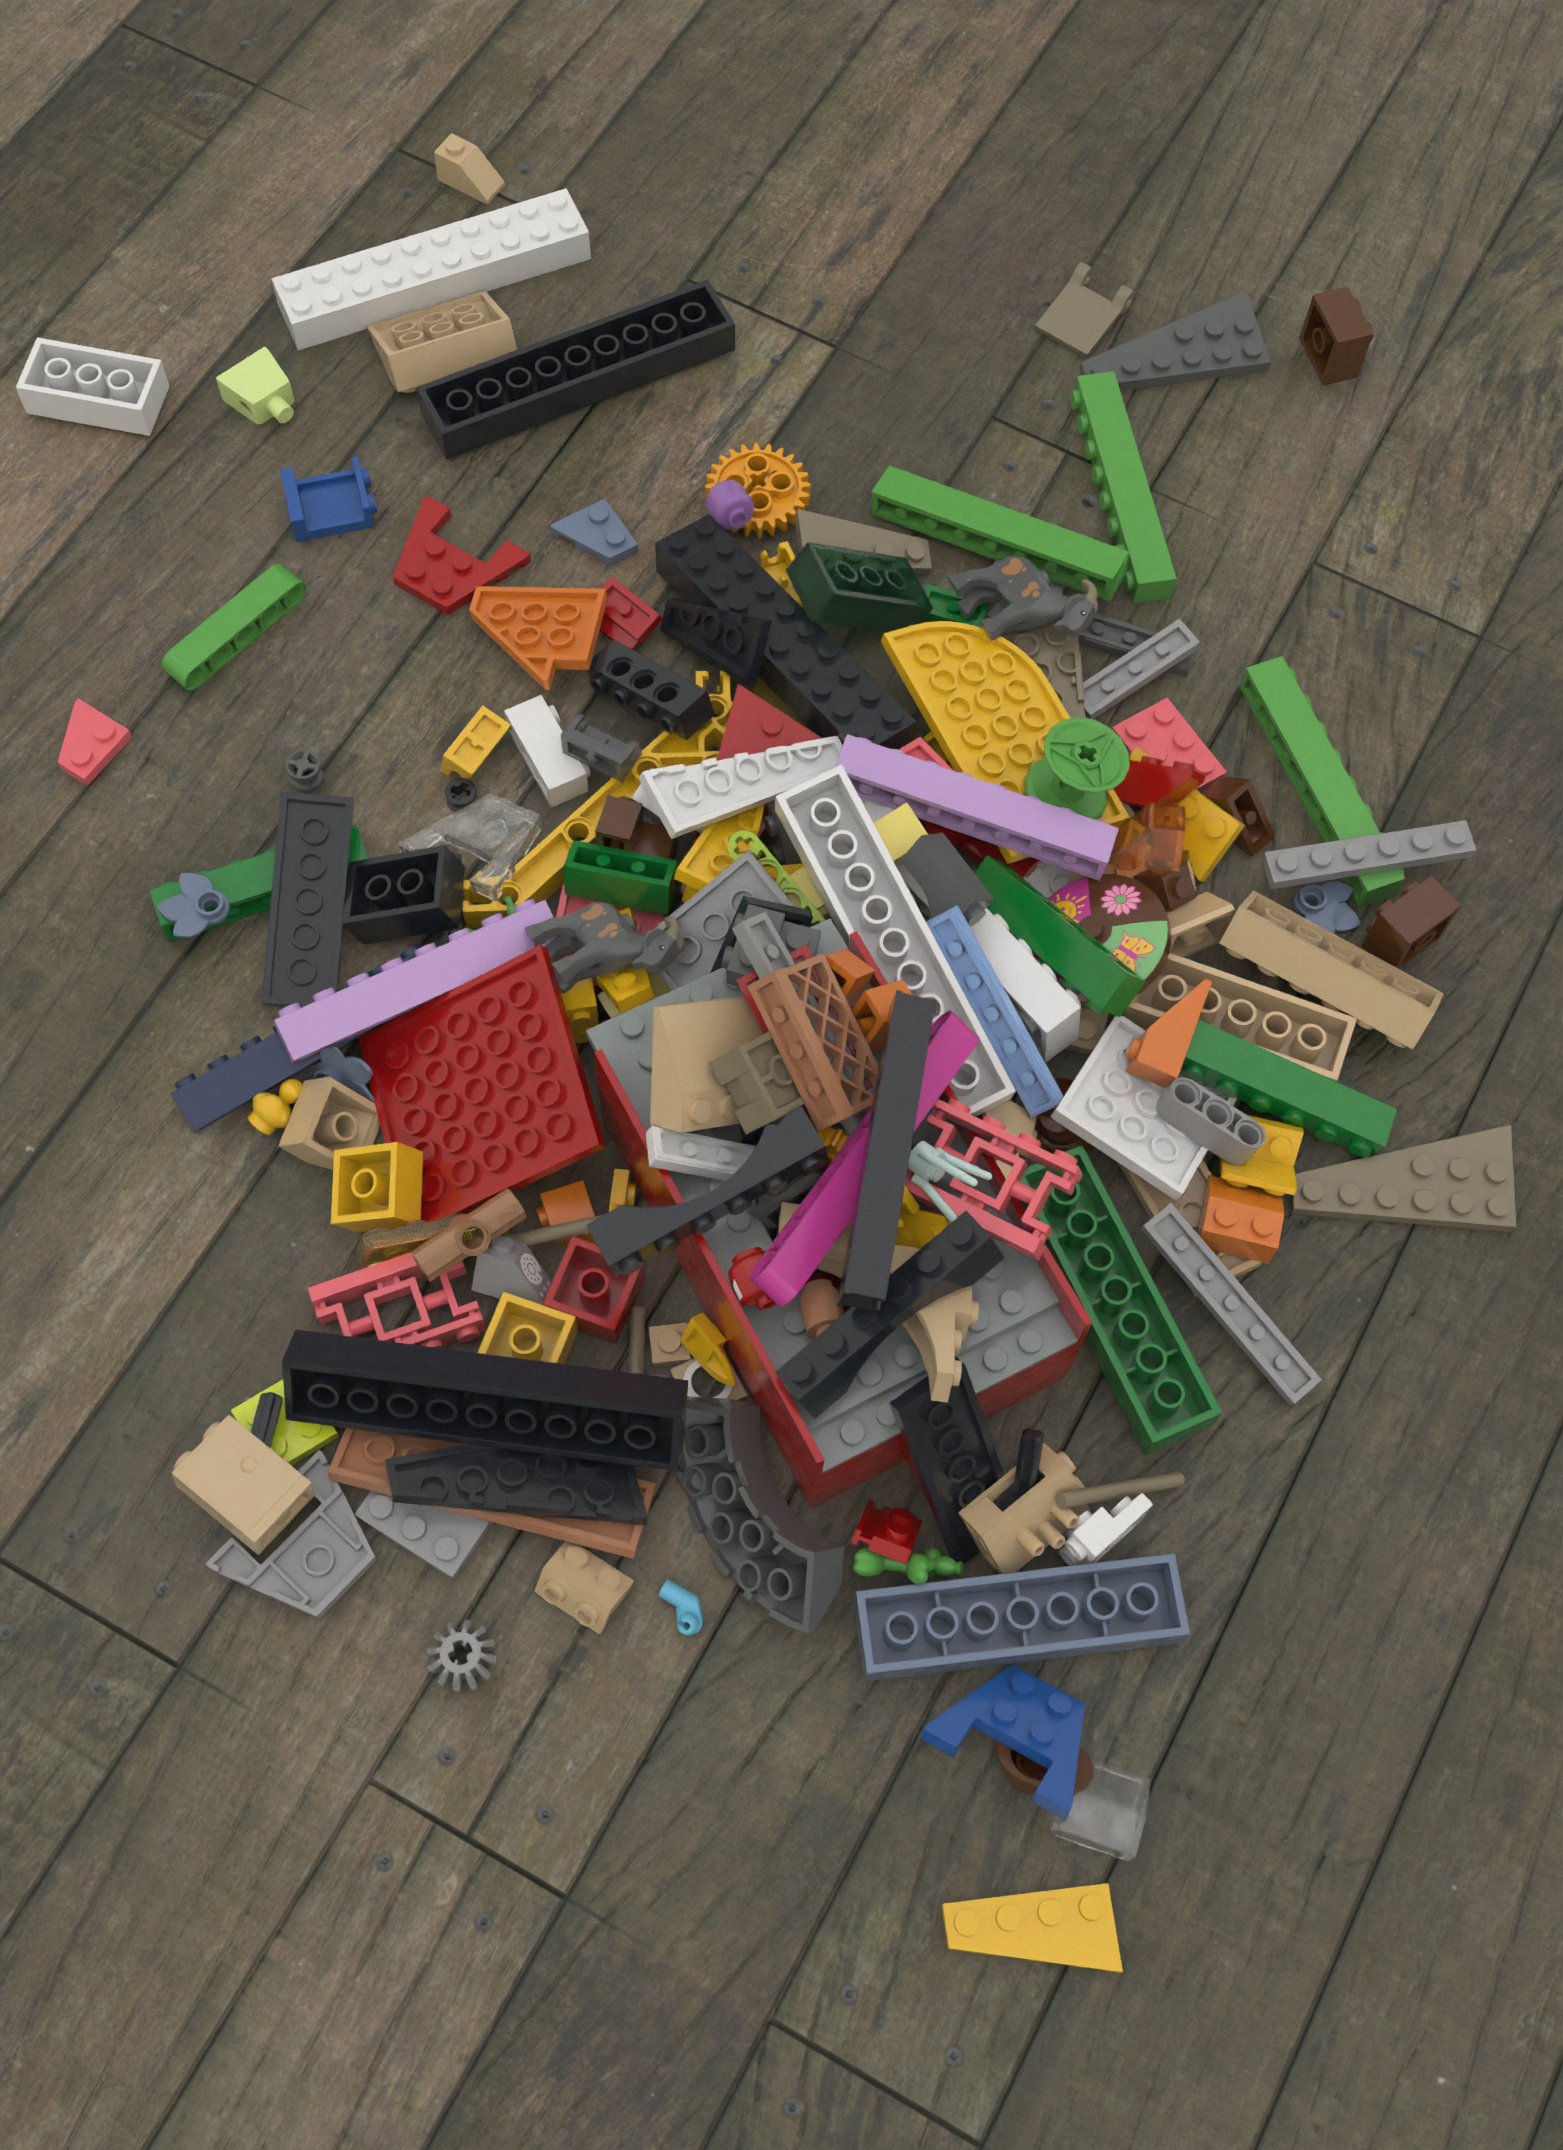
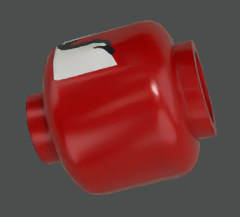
[728,1247,777,1311]

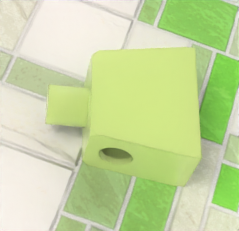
[216,347,295,424]

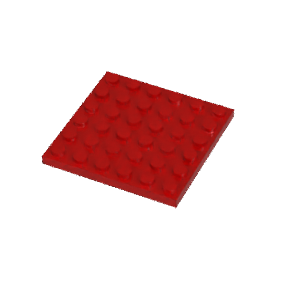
[358,945,606,1238]

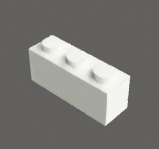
[504,695,591,808]

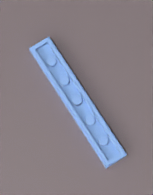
[926,905,1063,1118]

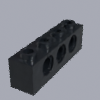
[588,640,715,740]

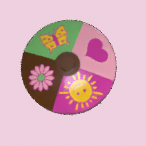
[1033,874,1172,1009]

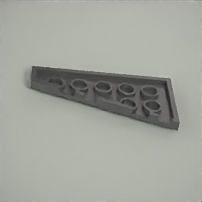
[1080,290,1271,391]

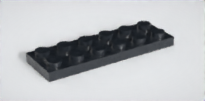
[262,791,354,1008]
[889,1357,1005,1564]

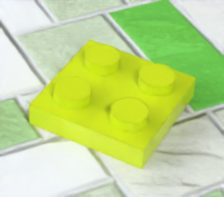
[231,1379,340,1466]

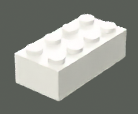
[16,337,169,436]

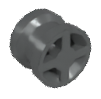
[285,749,324,793]

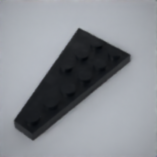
[385,1444,648,1526]

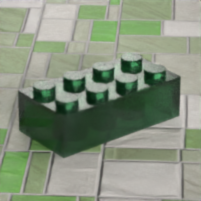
[786,542,933,632]

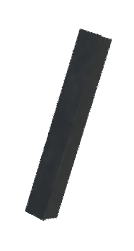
[837,990,936,1312]

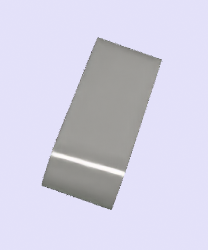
[1156,1077,1266,1166]

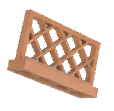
[747,953,879,1132]

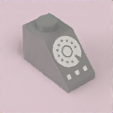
[471,1235,552,1305]

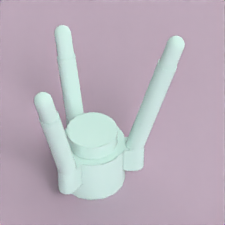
[908,1141,992,1223]

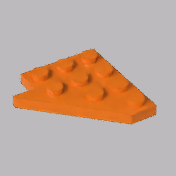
[469,586,608,690]

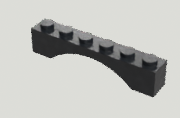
[586,1106,828,1277]
[775,1210,1005,1419]

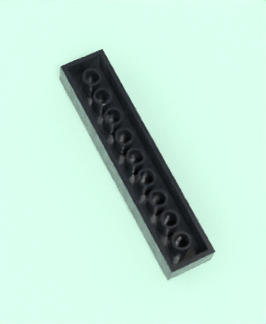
[416,279,735,460]
[655,514,917,750]
[282,1329,688,1471]

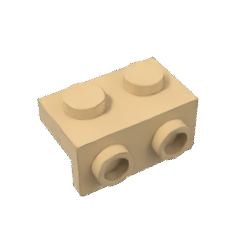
[535,1541,634,1634]

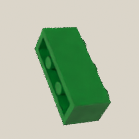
[564,840,678,915]

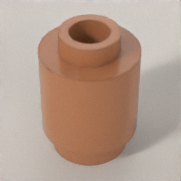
[799,1279,844,1340]

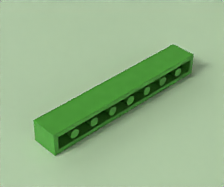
[1070,371,1177,604]
[872,466,1129,602]
[1239,656,1405,908]

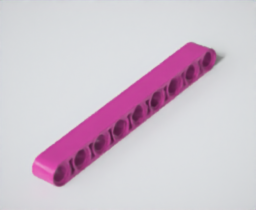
[749,1010,979,1307]

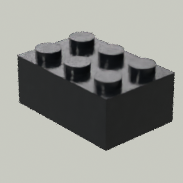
[342,845,465,944]

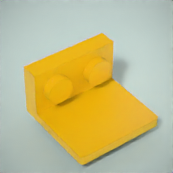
[1220,1115,1304,1196]

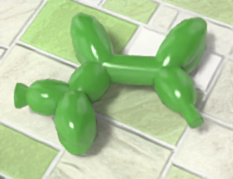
[853,1546,963,1584]

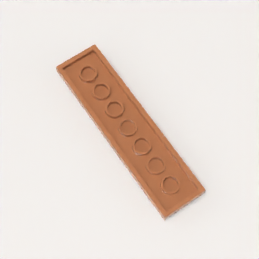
[328,1428,656,1559]

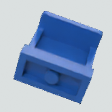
[280,456,378,542]

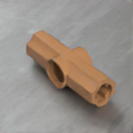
[410,1188,527,1282]

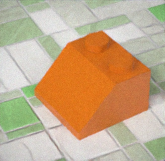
[1197,1175,1284,1264]

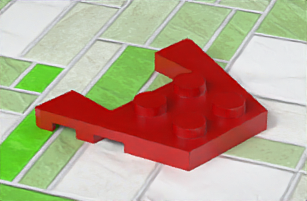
[393,495,531,615]

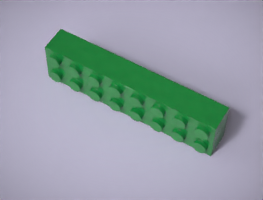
[1018,1145,1222,1455]

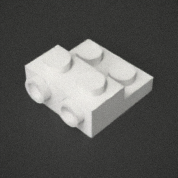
[1059,1493,1153,1566]

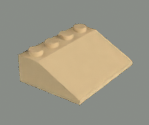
[367,290,517,393]
[650,996,799,1133]

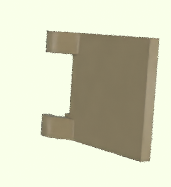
[1035,262,1134,358]

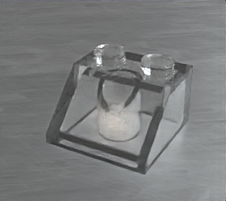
[1048,1758,1151,1861]

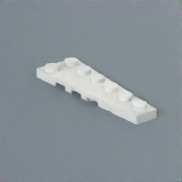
[639,736,843,839]

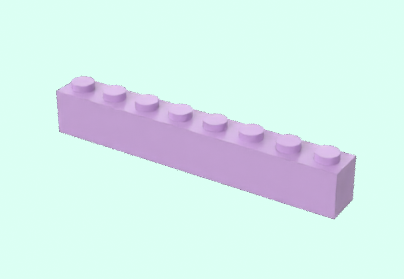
[834,734,1119,881]
[274,899,562,1063]

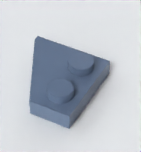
[550,499,638,566]

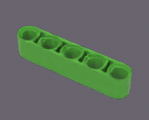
[161,563,307,691]

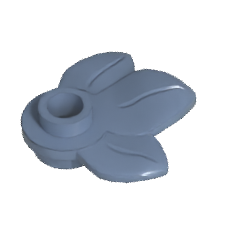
[157,873,230,938]
[1293,881,1360,934]
[313,1046,375,1102]

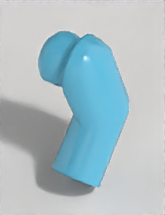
[658,1579,704,1636]

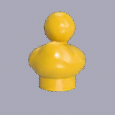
[247,1078,303,1136]

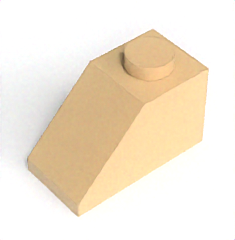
[434,133,505,205]

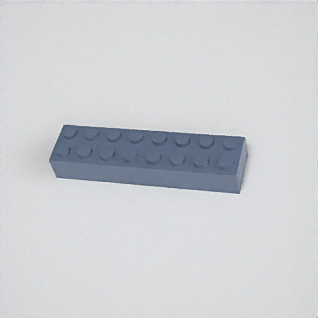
[853,1553,1190,1682]

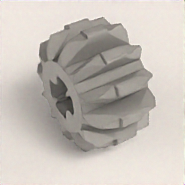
[427,1620,497,1692]

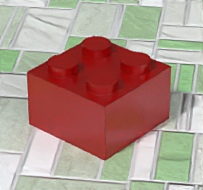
[543,1236,645,1344]

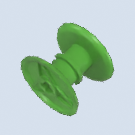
[1024,717,1130,819]

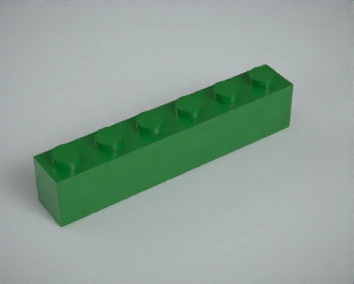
[149,824,368,942]
[974,855,1146,1017]
[1180,1020,1397,1157]

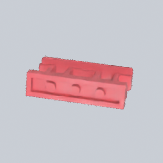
[905,1099,1083,1261]
[307,1253,486,1348]

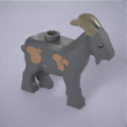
[948,556,1098,641]
[525,902,685,993]

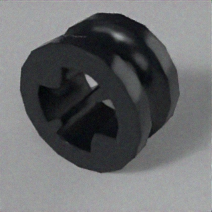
[445,778,478,814]

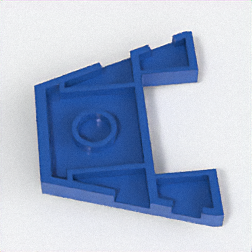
[921,1664,1085,1821]

